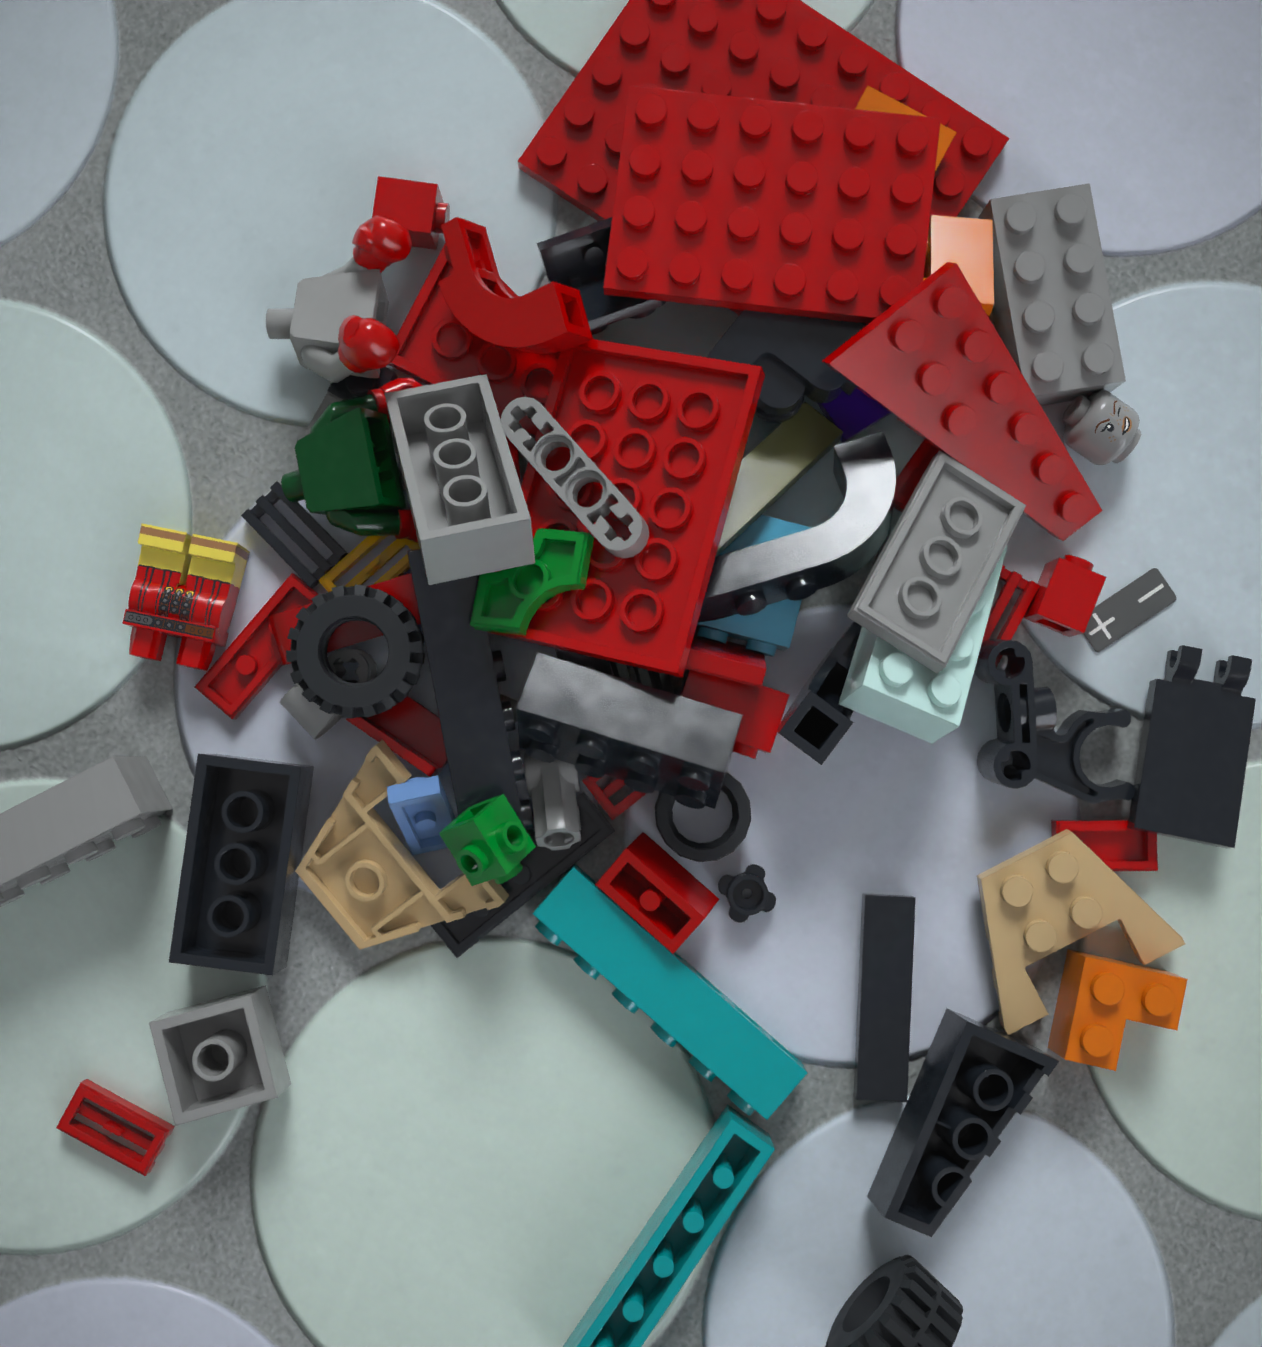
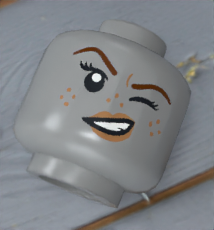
[1062,390,1141,465]

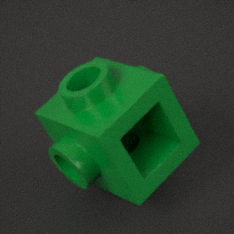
[439,794,536,886]

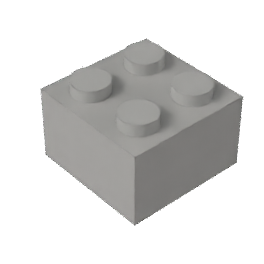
[149,985,291,1126]

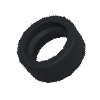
[654,772,751,862]

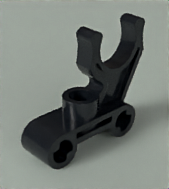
[974,639,1135,804]

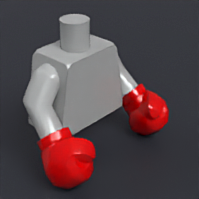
[266,216,412,383]

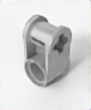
[280,648,378,740]

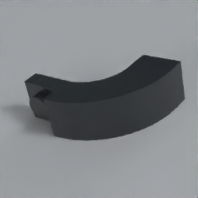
[777,621,862,765]

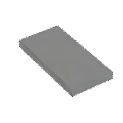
[847,450,1026,673]

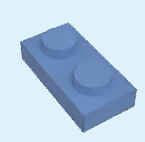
[387,775,456,855]

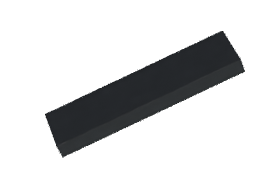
[431,792,615,958]
[854,893,916,1102]

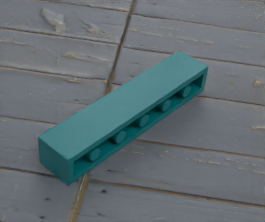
[533,864,808,1120]
[563,1104,775,1347]

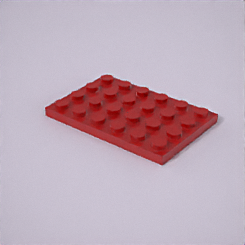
[603,85,941,324]
[488,339,765,678]

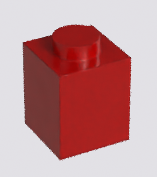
[372,176,450,250]
[1024,555,1106,637]

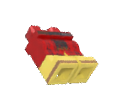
[122,523,250,671]

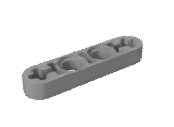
[500,397,649,558]

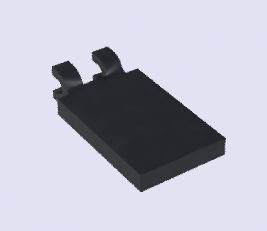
[1127,645,1256,849]

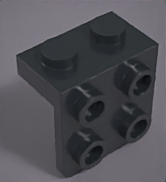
[537,217,667,335]

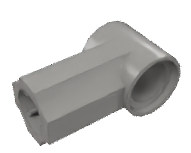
[524,753,581,851]

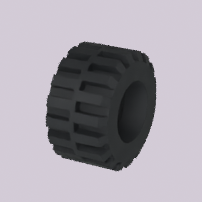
[286,584,425,719]
[825,1255,963,1347]

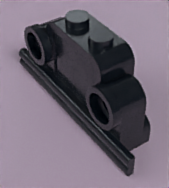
[707,310,868,423]

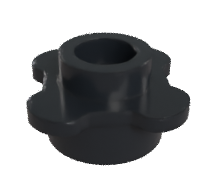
[718,864,776,923]

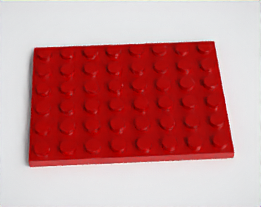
[518,0,1010,315]

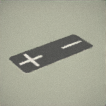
[1083,568,1176,652]

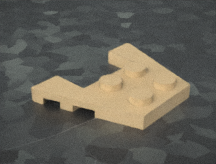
[295,740,509,950]
[977,829,1185,1035]

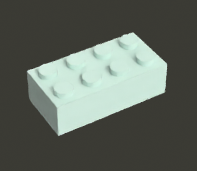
[839,528,1007,744]

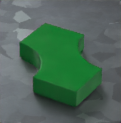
[470,528,594,636]

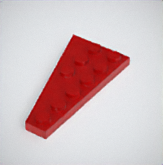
[388,242,560,439]
[822,262,1103,541]

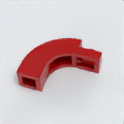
[438,217,593,354]

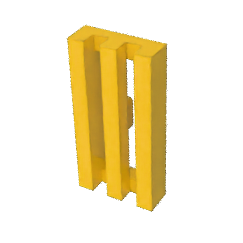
[318,536,420,592]

